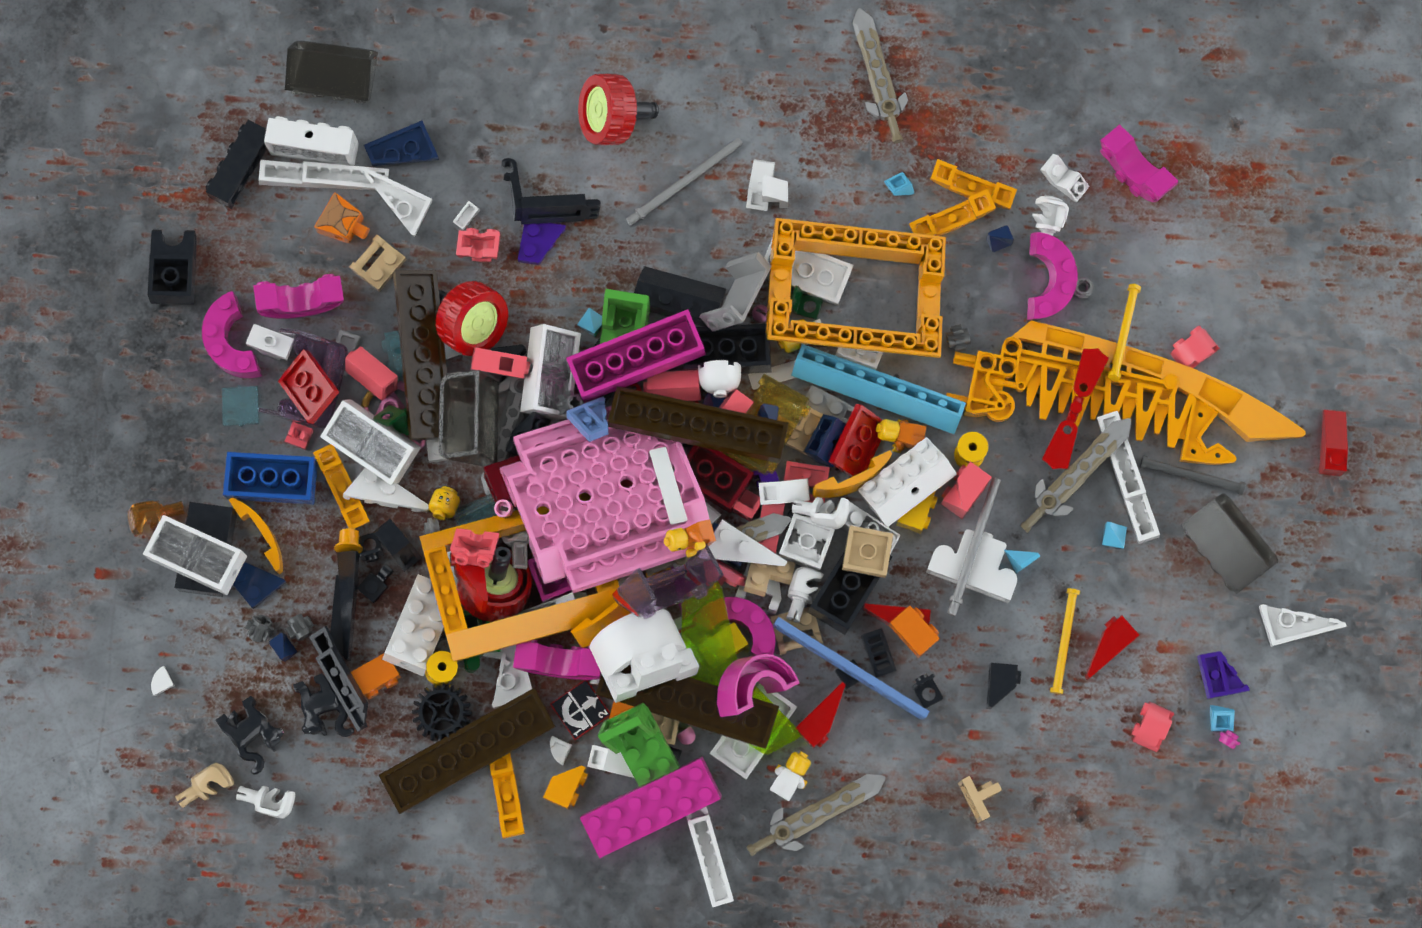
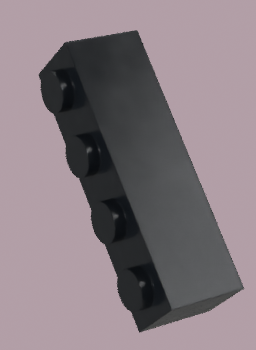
[205,119,267,209]

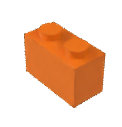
[889,606,940,659]
[351,653,401,700]

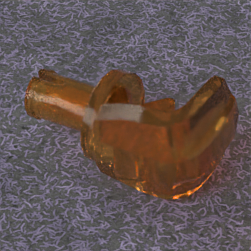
[127,500,185,535]

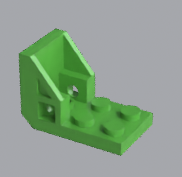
[600,289,650,344]
[598,703,680,787]

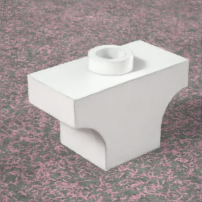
[246,324,295,360]

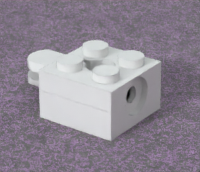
[779,513,835,571]

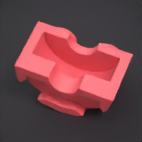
[456,228,501,262]
[1170,325,1220,368]
[450,528,499,568]
[1131,701,1174,752]

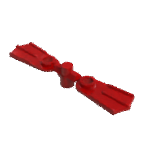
[1042,348,1109,469]

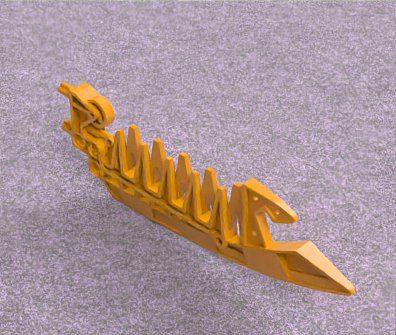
[946,320,1306,465]

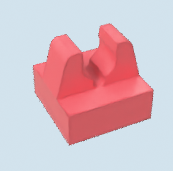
[285,422,314,450]

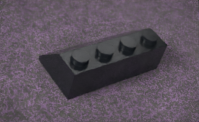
[634,266,726,326]

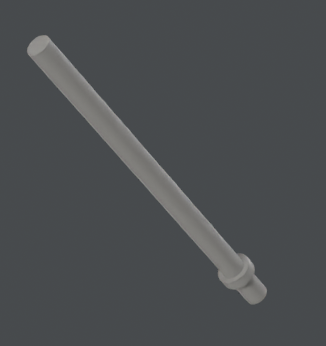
[626,138,743,226]
[947,478,1001,616]

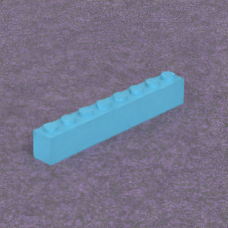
[791,344,966,435]

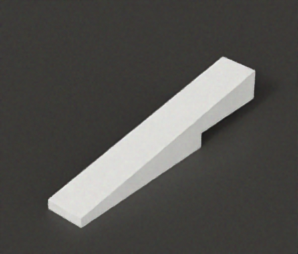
[259,160,389,190]
[1097,411,1160,544]
[686,806,734,907]

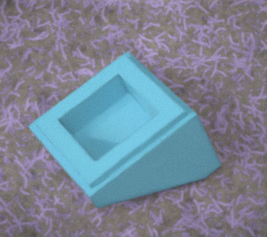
[884,172,914,196]
[577,308,602,337]
[1102,522,1127,549]
[1210,705,1235,731]

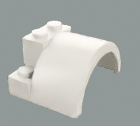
[590,608,699,703]

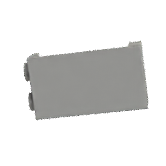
[700,252,772,331]

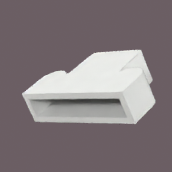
[926,529,1017,603]

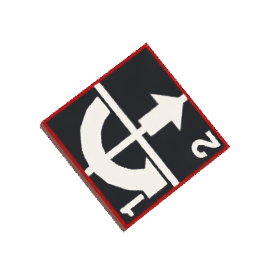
[550,680,610,741]

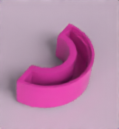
[1100,124,1179,202]
[1027,232,1078,320]
[253,274,344,319]
[202,291,262,378]
[692,597,775,656]
[513,640,601,680]
[717,654,799,717]

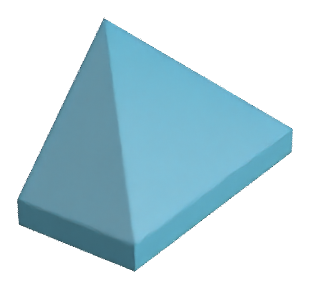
[1004,550,1040,574]

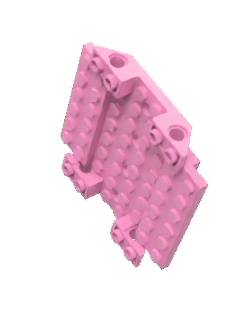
[500,406,709,593]

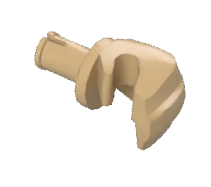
[175,763,234,808]

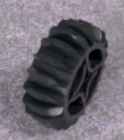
[412,682,472,741]

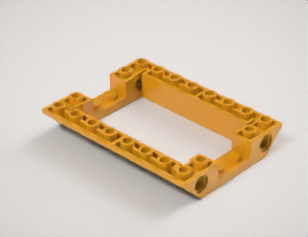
[766,218,946,358]
[419,493,622,662]

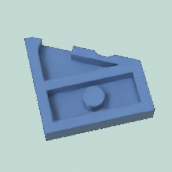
[566,396,608,442]

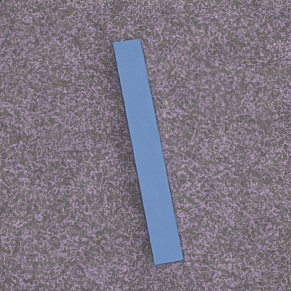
[773,617,930,720]

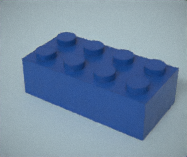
[223,452,318,505]

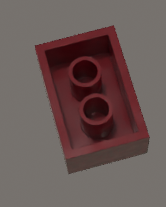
[687,446,754,514]

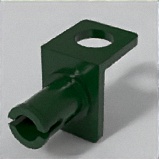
[790,285,823,320]
[373,405,409,436]

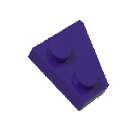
[518,223,566,265]
[1197,651,1250,699]

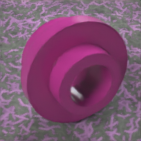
[1219,730,1241,749]

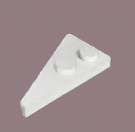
[363,167,433,237]
[343,468,429,513]
[699,519,787,566]
[1259,604,1346,647]
[492,645,533,709]

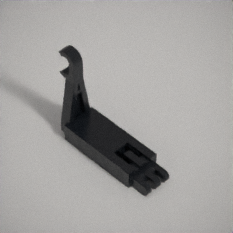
[501,158,601,225]

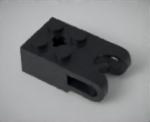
[147,230,197,304]

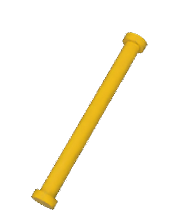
[1108,284,1141,381]
[1050,588,1080,695]

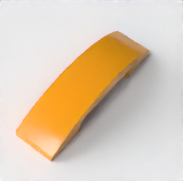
[930,159,1017,210]
[909,189,996,236]
[313,444,370,529]
[812,450,892,498]
[229,498,283,574]
[570,576,651,648]
[489,753,525,839]

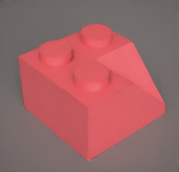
[941,461,992,519]

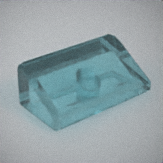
[454,494,496,526]

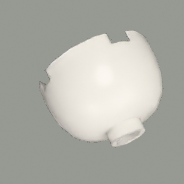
[698,360,741,398]

